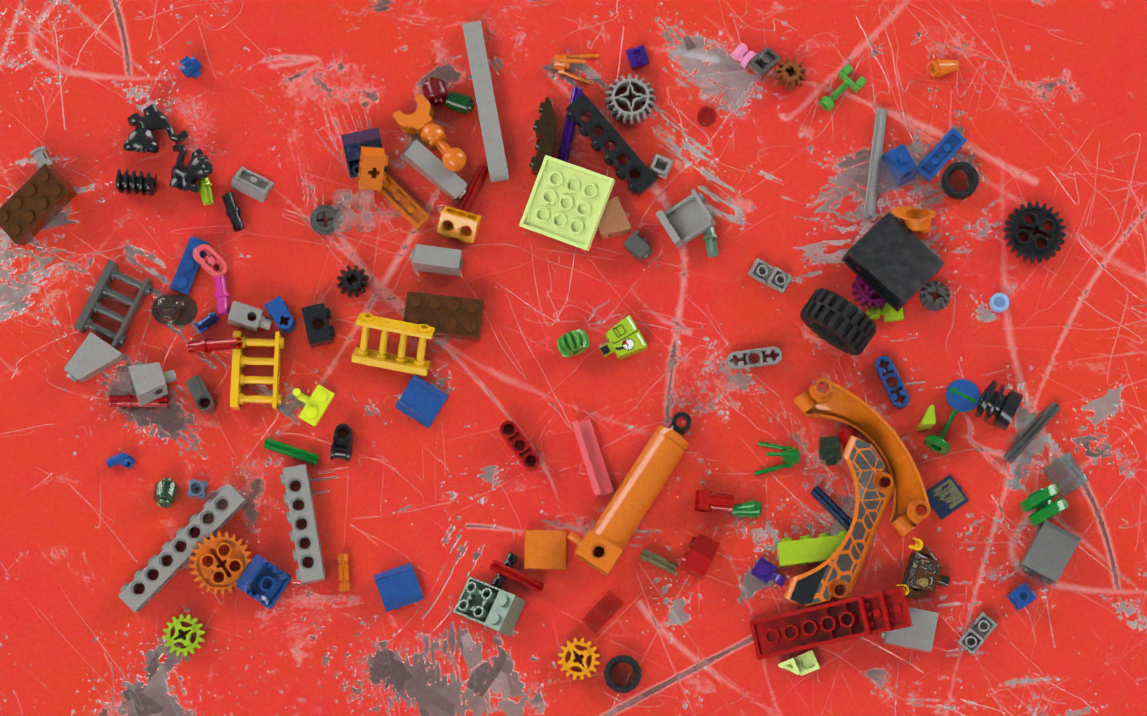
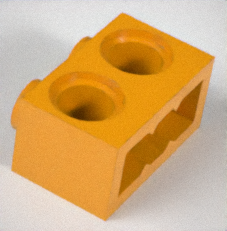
[437,206,482,243]

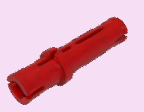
[187,337,243,354]
[109,394,169,409]

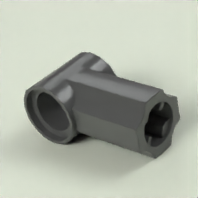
[185,375,216,414]

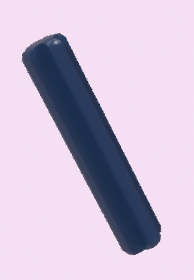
[811,486,852,531]

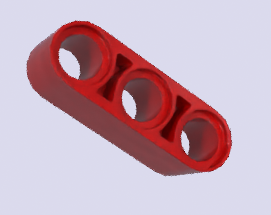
[500,421,540,471]

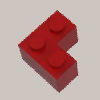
[680,533,720,580]

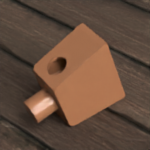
[596,196,631,239]

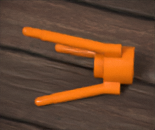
[554,54,600,84]

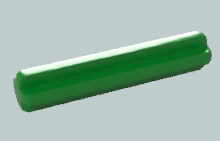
[263,438,319,465]

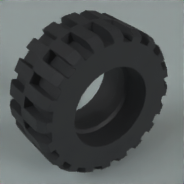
[800,288,876,356]

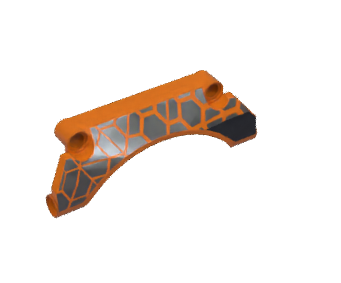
[783,436,896,606]

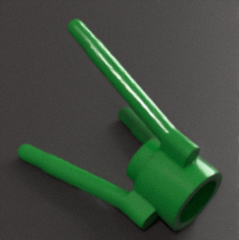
[754,442,799,475]

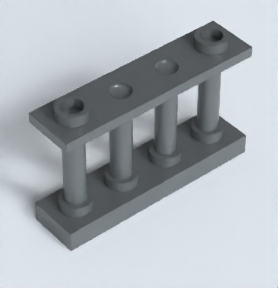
[74,260,153,350]

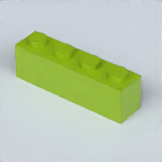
[776,530,849,568]

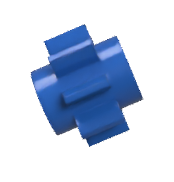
[179,56,203,79]

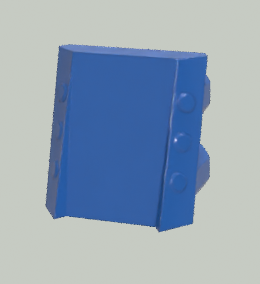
[395,375,449,428]
[236,554,292,609]
[374,563,424,612]

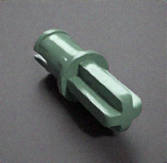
[703,226,719,258]

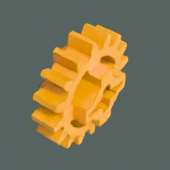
[558,638,600,681]

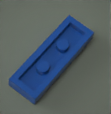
[916,128,967,182]
[170,236,209,296]

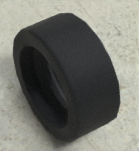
[941,162,979,199]
[604,655,641,693]

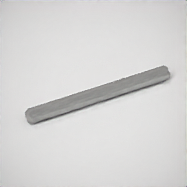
[863,109,887,218]

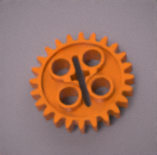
[188,531,252,595]

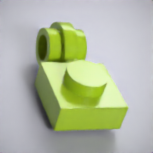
[866,303,904,322]

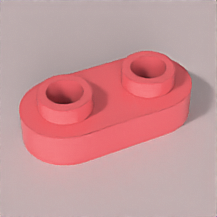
[193,244,227,277]

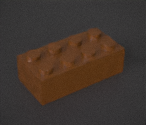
[0,164,77,246]
[404,291,485,342]

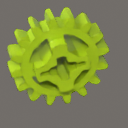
[162,614,206,657]

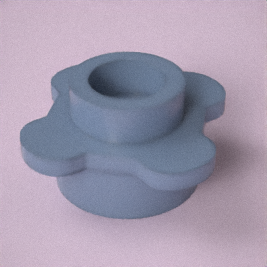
[187,479,208,499]

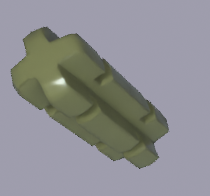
[640,549,677,574]

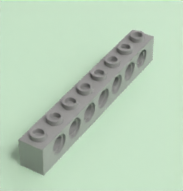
[118,484,248,614]

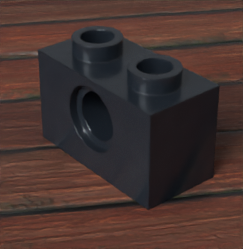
[301,303,336,348]

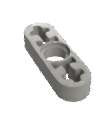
[727,347,782,370]

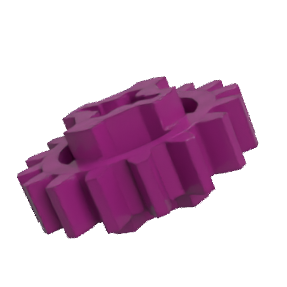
[852,276,887,310]

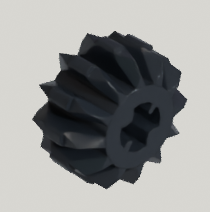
[337,265,369,298]

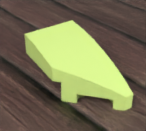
[778,650,821,676]

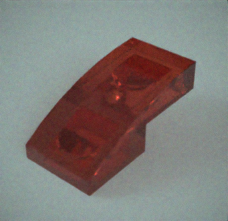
[582,591,624,633]

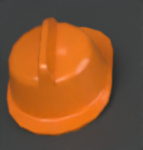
[891,206,936,233]

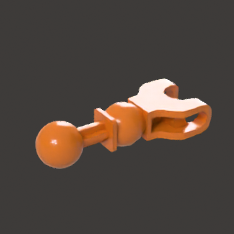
[392,93,466,172]

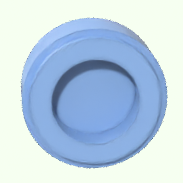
[989,293,1009,313]

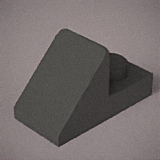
[748,47,782,80]

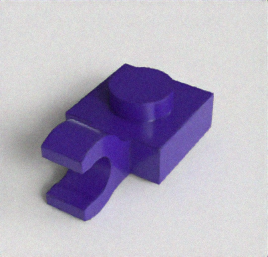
[750,557,786,587]

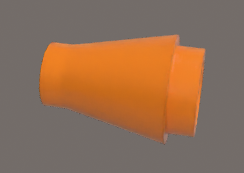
[929,59,959,78]

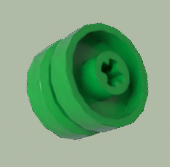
[1018,483,1070,527]

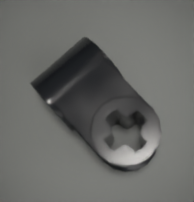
[330,424,353,462]

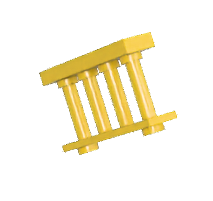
[351,313,435,376]
[230,331,285,411]

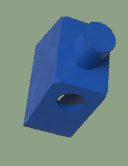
[882,144,917,187]

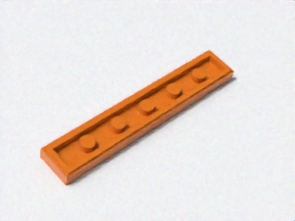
[340,148,431,231]

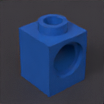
[1006,582,1037,611]

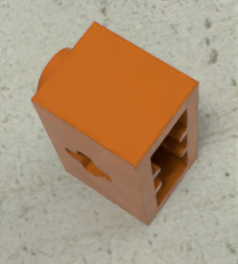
[357,146,388,190]

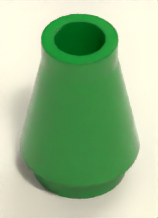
[733,500,762,519]

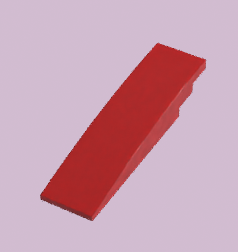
[749,587,913,660]

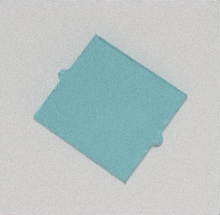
[1043,452,1088,497]

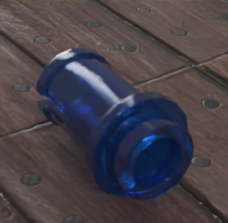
[195,311,220,334]

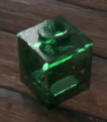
[818,436,841,466]

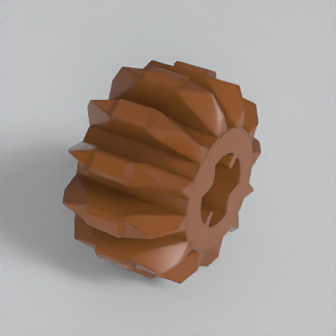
[774,58,806,90]

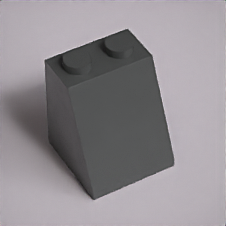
[1018,520,1081,585]

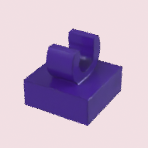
[626,45,650,70]

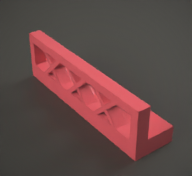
[572,419,614,498]

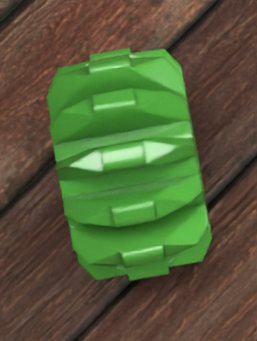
[557,329,590,358]

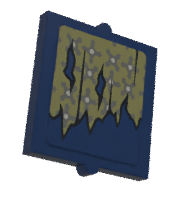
[926,475,969,520]

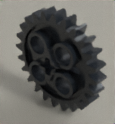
[1003,202,1066,263]

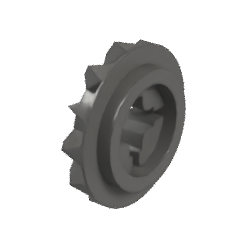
[310,205,341,235]
[919,281,950,311]

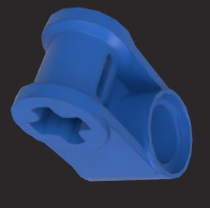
[264,295,296,333]

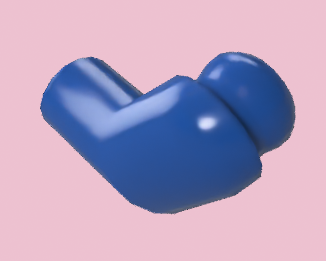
[106,452,135,469]

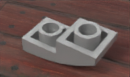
[747,258,792,293]
[957,611,998,655]

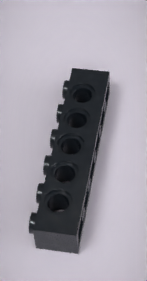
[566,93,658,196]

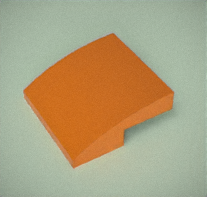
[524,530,566,570]

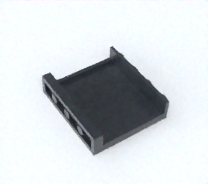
[841,212,945,312]

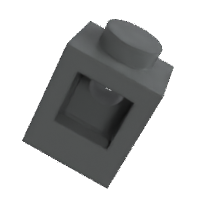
[623,230,653,262]

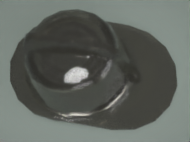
[152,294,198,325]

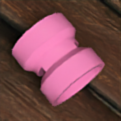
[731,42,757,69]

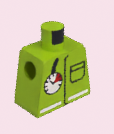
[599,315,648,360]

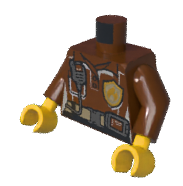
[896,538,950,599]

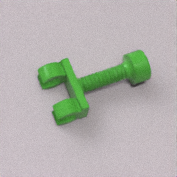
[819,64,867,112]

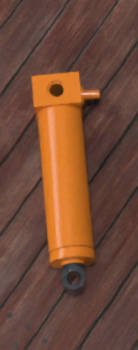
[568,412,691,577]

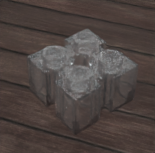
[333,189,376,232]

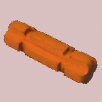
[338,554,350,592]

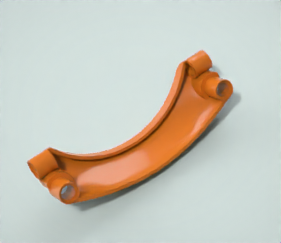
[793,378,931,537]

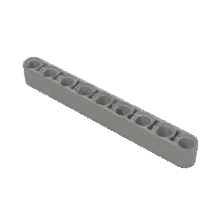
[462,20,509,183]

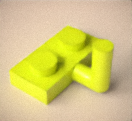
[293,384,335,427]

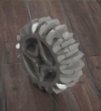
[605,73,656,125]

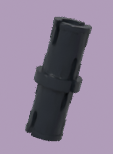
[222,192,245,232]

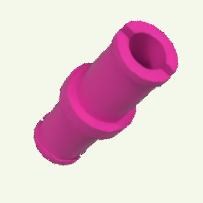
[214,276,230,316]

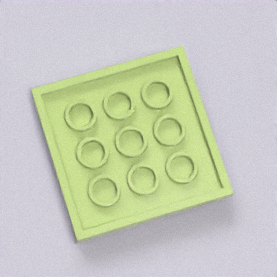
[519,155,615,251]

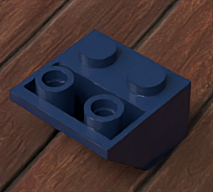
[341,128,387,178]

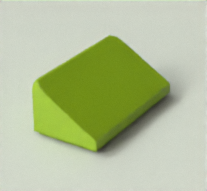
[916,405,936,431]

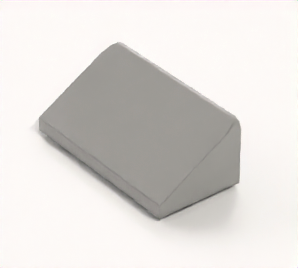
[231,166,274,203]

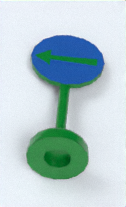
[924,379,980,455]

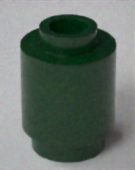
[445,92,474,115]

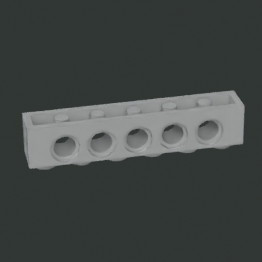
[280,464,326,585]

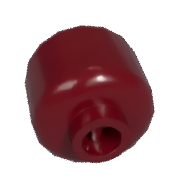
[422,77,448,106]

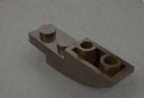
[530,97,556,176]

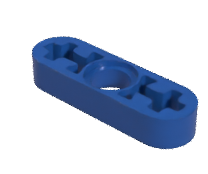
[874,356,909,409]

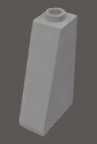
[399,139,468,200]

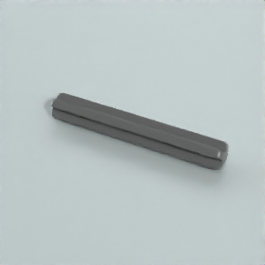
[1004,402,1060,463]

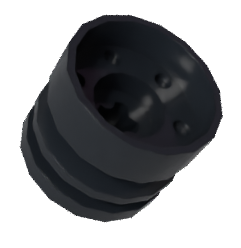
[975,380,1023,431]

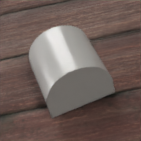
[649,154,673,179]

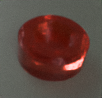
[697,107,716,127]

